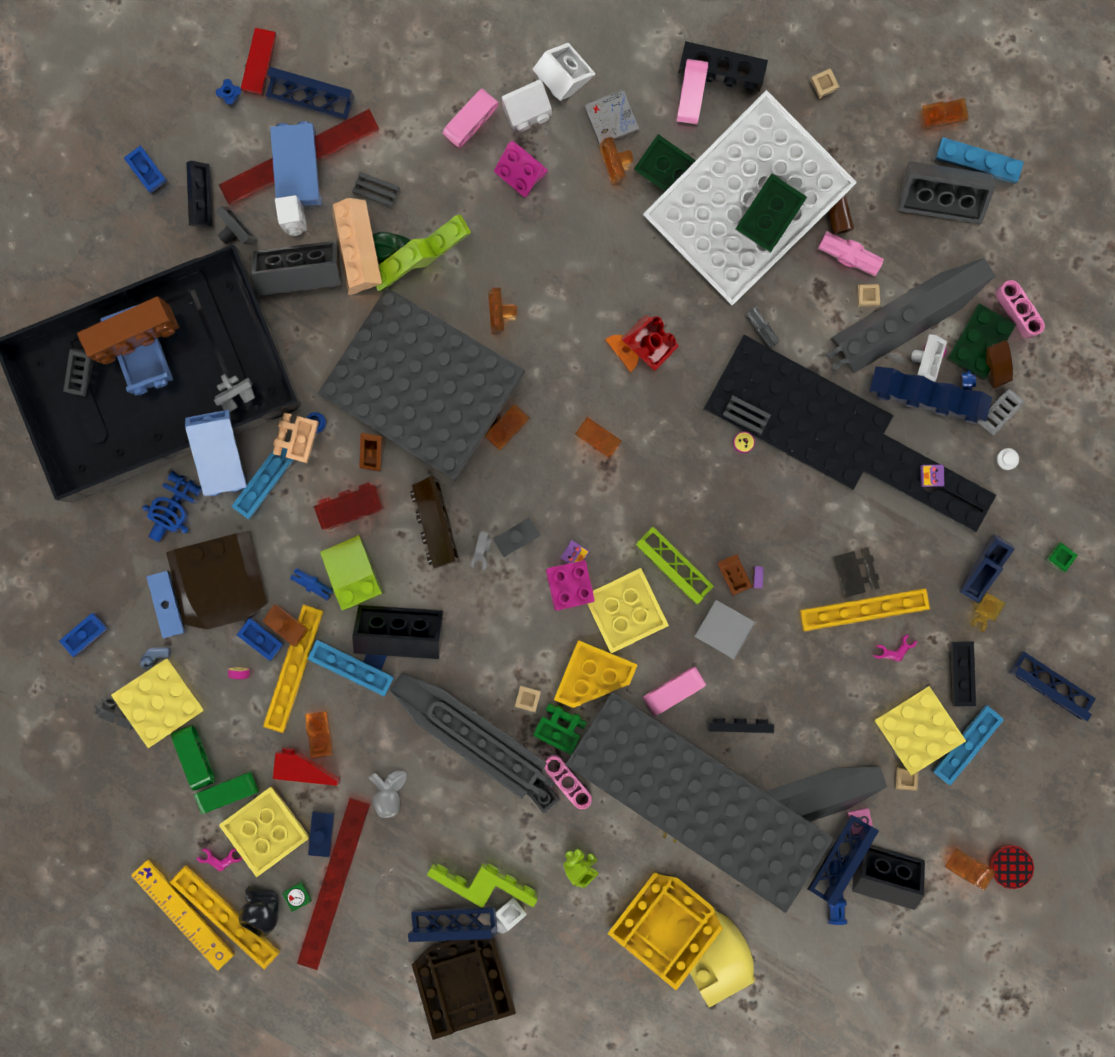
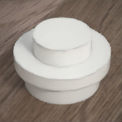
[997,448,1019,470]

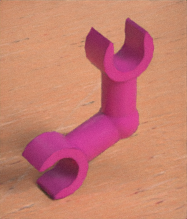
[872,634,917,662]
[197,848,243,871]

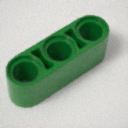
[171,725,215,791]
[193,771,259,815]

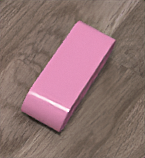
[677,59,708,124]
[442,88,499,148]
[996,280,1045,338]
[643,666,707,716]
[545,754,592,809]

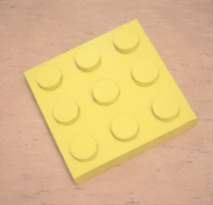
[587,568,669,653]
[111,658,204,749]
[874,686,966,776]
[219,785,310,878]

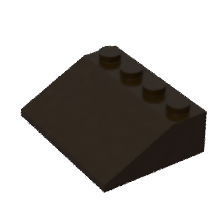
[410,476,460,569]

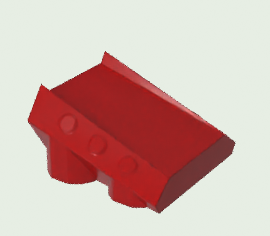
[621,315,679,371]

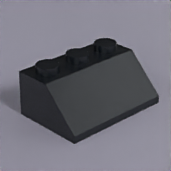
[852,845,925,910]

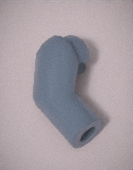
[140,647,171,670]

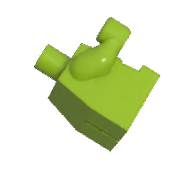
[563,849,599,889]

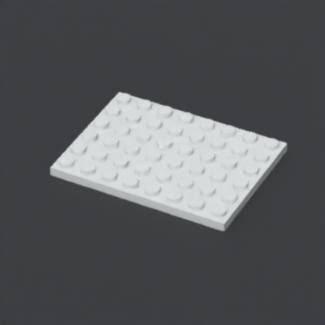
[643,90,857,306]

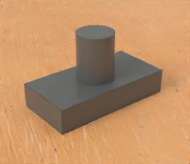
[216,206,257,245]
[493,517,540,557]

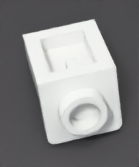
[489,897,527,934]

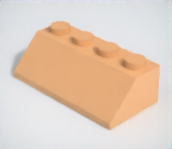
[332,198,382,295]

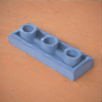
[146,571,185,638]

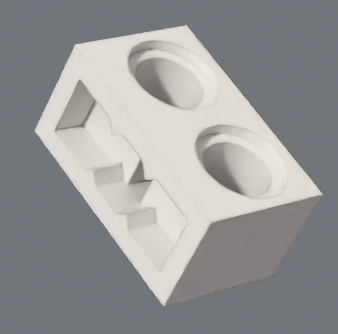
[275,195,307,236]

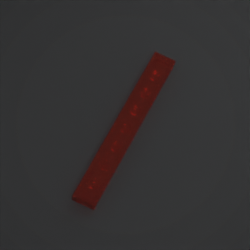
[219,109,380,205]
[297,797,371,970]

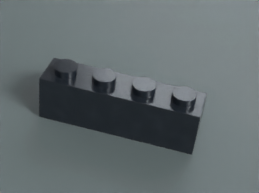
[352,605,443,659]

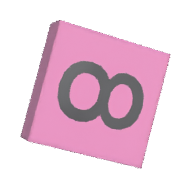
[847,808,873,834]

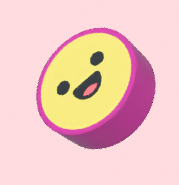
[733,431,755,453]
[228,667,250,679]

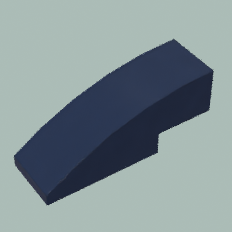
[960,534,1015,603]

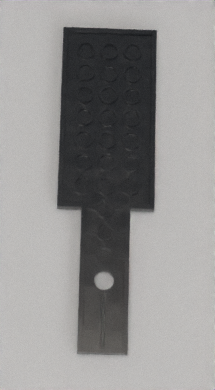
[703,335,996,533]

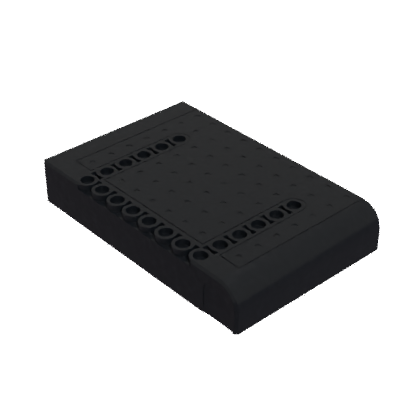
[0,244,301,503]

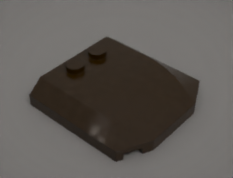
[166,531,269,630]
[412,938,516,1040]

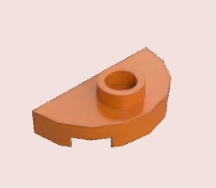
[605,335,639,373]

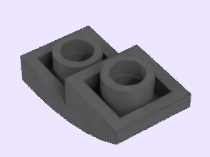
[527,778,562,815]

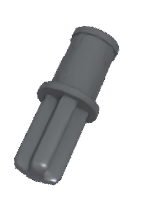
[746,307,779,348]

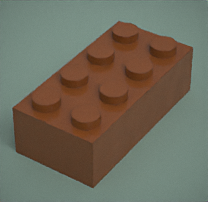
[77,296,180,364]

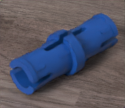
[290,568,333,601]

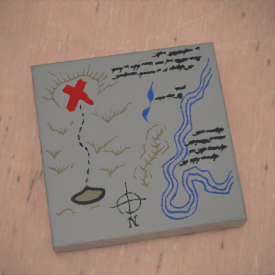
[584,89,639,146]

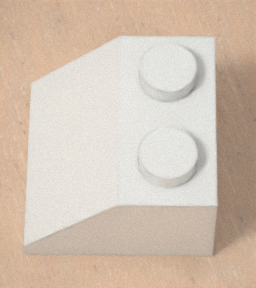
[532,43,596,101]
[502,79,552,133]

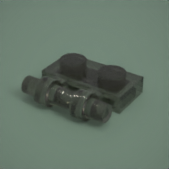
[833,547,880,598]

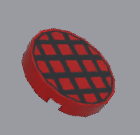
[989,845,1034,889]

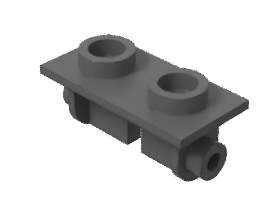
[94,697,134,730]

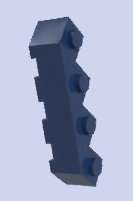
[869,367,993,424]

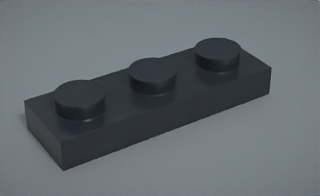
[186,161,212,228]
[950,641,976,707]
[707,717,774,733]

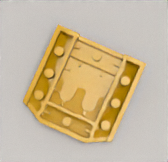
[607,873,723,990]

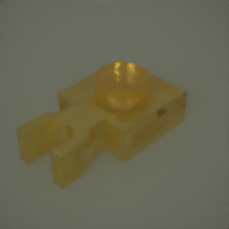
[970,592,1006,633]

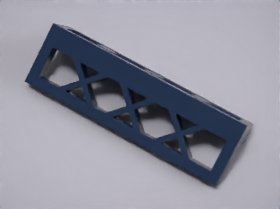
[266,67,354,121]
[1008,651,1096,722]
[807,815,879,906]
[408,907,498,942]

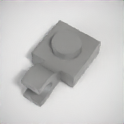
[471,532,492,570]

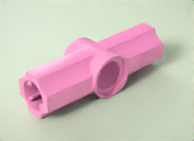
[818,231,884,277]

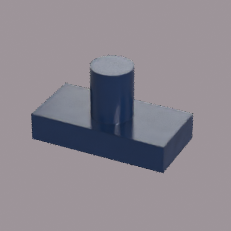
[308,811,335,857]

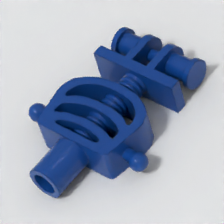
[142,471,202,542]

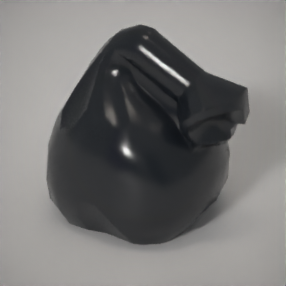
[239,886,278,937]

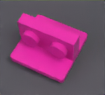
[494,141,548,197]
[546,560,595,611]

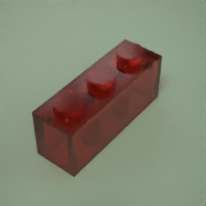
[313,482,385,531]

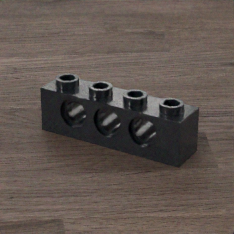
[678,41,768,92]

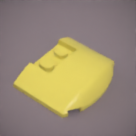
[690,907,755,1008]

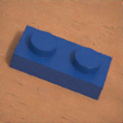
[124,145,167,194]
[59,613,108,657]
[237,618,284,661]

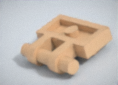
[272,413,319,463]

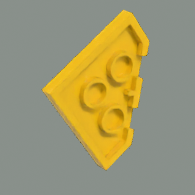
[554,640,637,708]

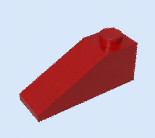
[273,748,341,786]

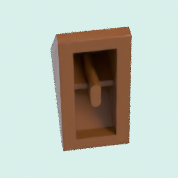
[359,433,386,471]

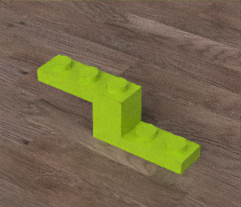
[376,215,471,292]
[427,863,538,908]

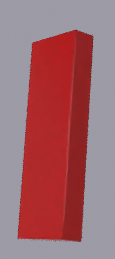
[241,27,277,95]

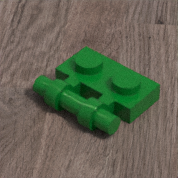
[533,703,587,755]

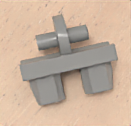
[214,374,255,412]

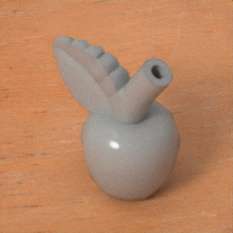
[369,770,407,818]

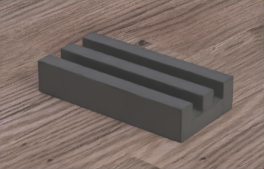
[352,172,400,208]
[722,396,771,435]

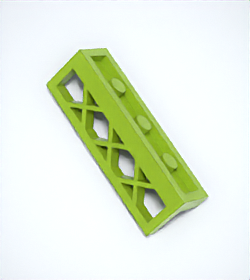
[635,527,714,605]

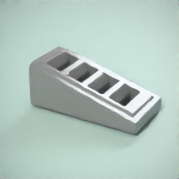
[977,388,1024,436]

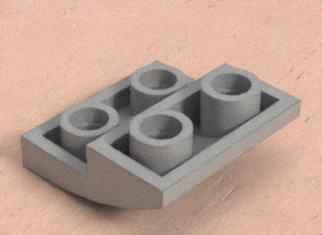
[695,600,756,660]

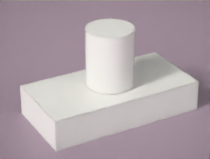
[911,334,947,382]

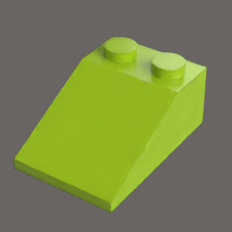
[320,535,385,611]

